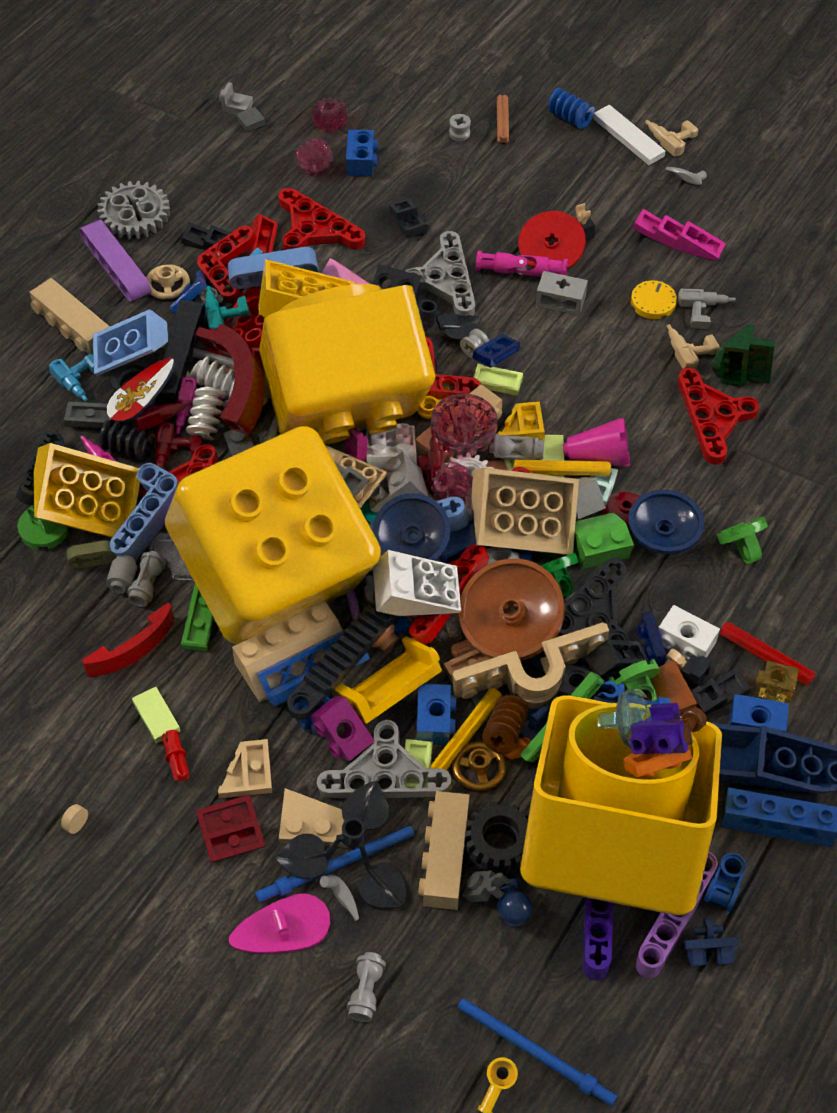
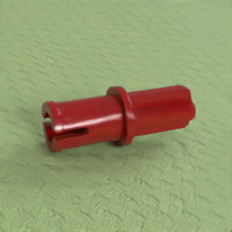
[161,730,189,782]

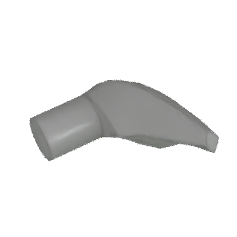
[666,167,707,185]
[320,875,359,921]

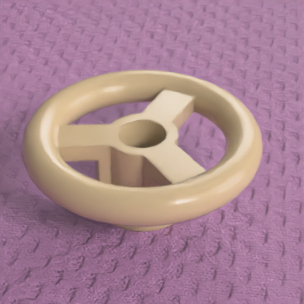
[146,265,190,300]

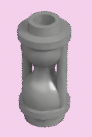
[489,434,544,460]
[127,551,166,607]
[347,952,386,1022]

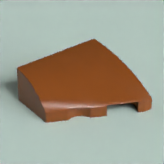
[647,660,697,714]

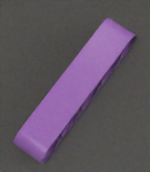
[79,219,151,302]
[635,852,718,979]

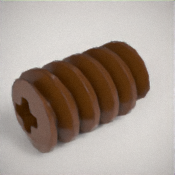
[482,695,529,755]

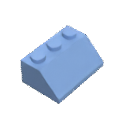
[93,309,168,376]

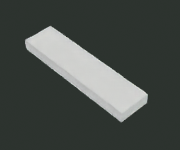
[593,105,666,165]

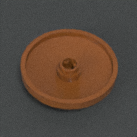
[459,558,565,661]

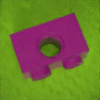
[310,696,374,761]

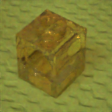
[755,661,799,704]

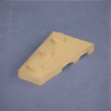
[279,788,364,848]

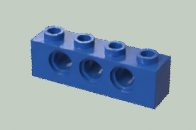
[720,788,837,847]

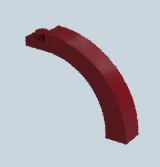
[194,324,266,435]

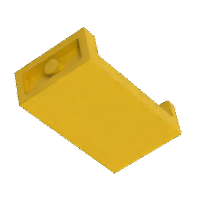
[332,636,442,724]

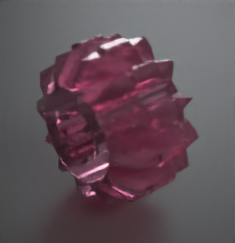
[312,97,347,132]
[296,137,334,176]
[430,461,473,500]

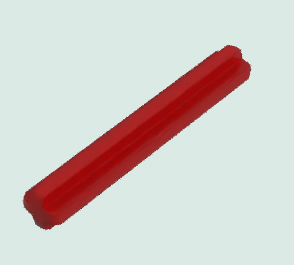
[720,622,816,685]

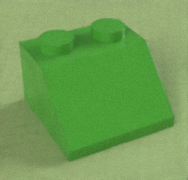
[574,513,634,569]

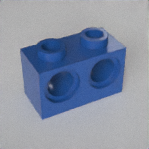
[346,129,378,176]

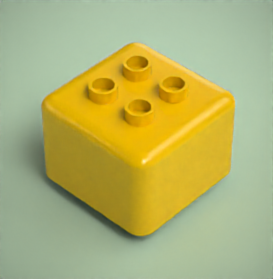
[259,284,436,444]
[165,426,381,644]
[520,696,722,915]

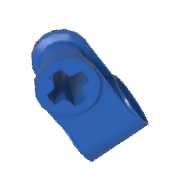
[704,853,746,913]

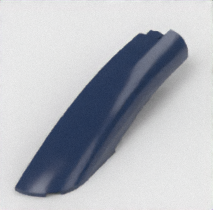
[592,696,837,794]

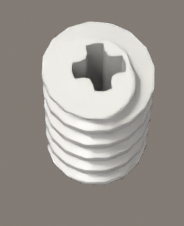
[190,356,235,399]
[186,387,226,440]

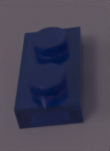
[472,333,520,368]
[637,611,666,667]

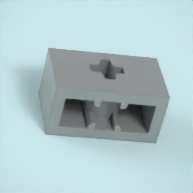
[536,271,588,315]

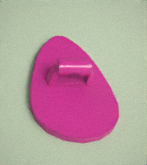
[229,893,330,954]

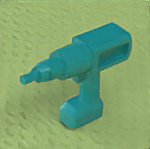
[205,286,251,330]

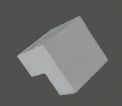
[576,477,605,519]

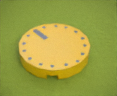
[631,280,677,320]

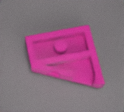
[343,428,367,462]

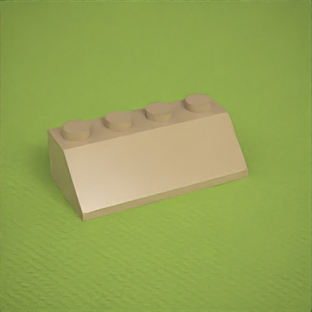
[232,601,342,702]

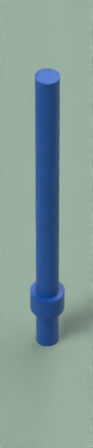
[255,826,415,903]
[457,998,618,1107]

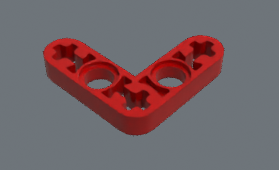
[197,226,256,302]
[425,336,482,401]

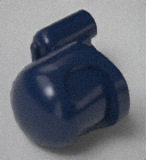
[497,878,533,926]

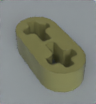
[67,541,116,569]

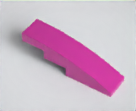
[632,209,726,261]

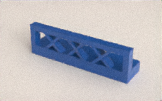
[257,627,370,706]

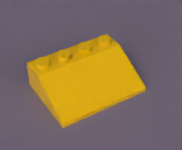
[259,259,355,318]
[34,443,140,538]

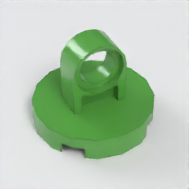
[17,505,68,550]
[717,517,768,564]
[608,659,660,701]

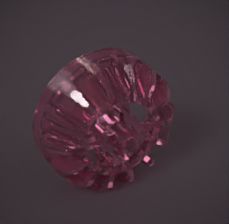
[431,394,498,456]

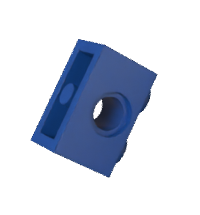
[417,684,456,745]
[729,694,789,732]

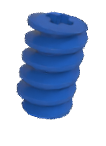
[548,87,595,129]

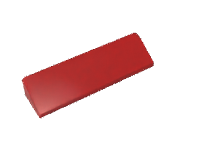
[244,214,278,287]

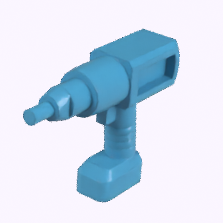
[49,354,94,402]

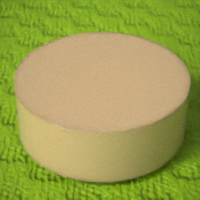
[61,804,88,834]

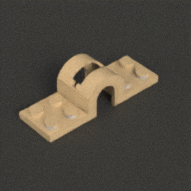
[453,623,609,709]

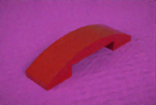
[82,602,174,677]

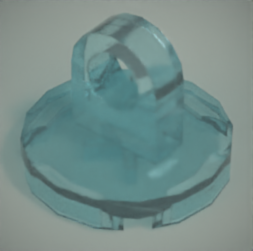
[598,689,651,748]

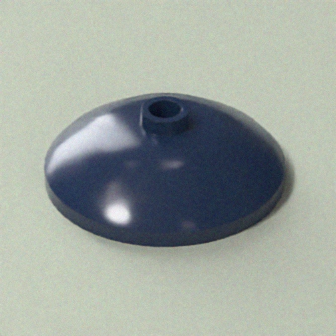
[628,490,704,554]
[372,493,451,561]

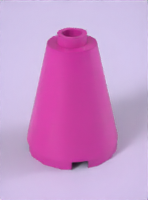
[563,418,630,467]

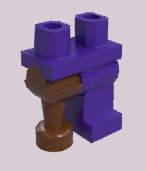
[629,703,707,754]

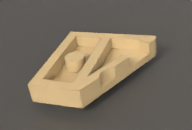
[218,739,272,798]

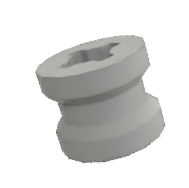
[449,114,471,141]
[460,329,490,358]

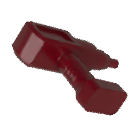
[134,401,192,431]
[155,422,202,469]
[417,430,447,492]

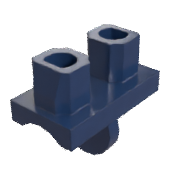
[680,917,739,966]

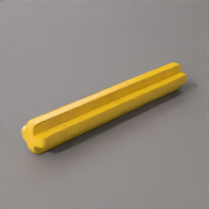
[513,460,611,476]
[431,688,502,771]

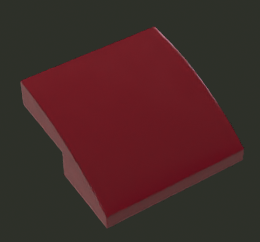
[196,795,265,863]

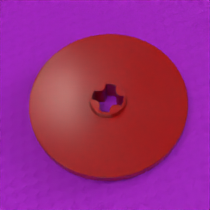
[518,211,586,269]

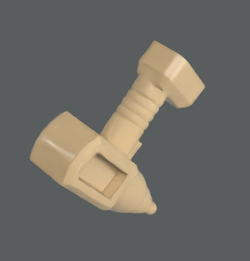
[645,120,698,157]
[667,324,720,369]

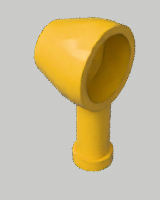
[477,1057,518,1113]

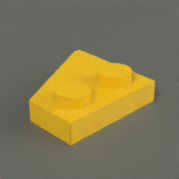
[498,401,545,442]

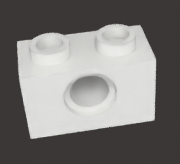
[656,605,720,660]

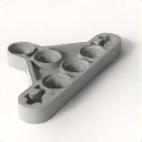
[405,231,475,316]
[317,720,453,799]

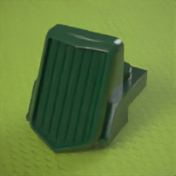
[711,324,775,386]

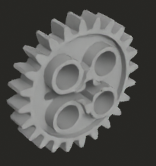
[97,181,170,239]

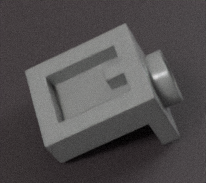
[219,82,253,114]

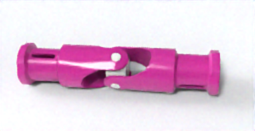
[476,250,568,277]

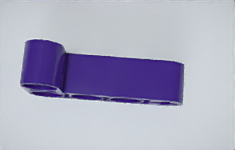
[582,897,613,980]

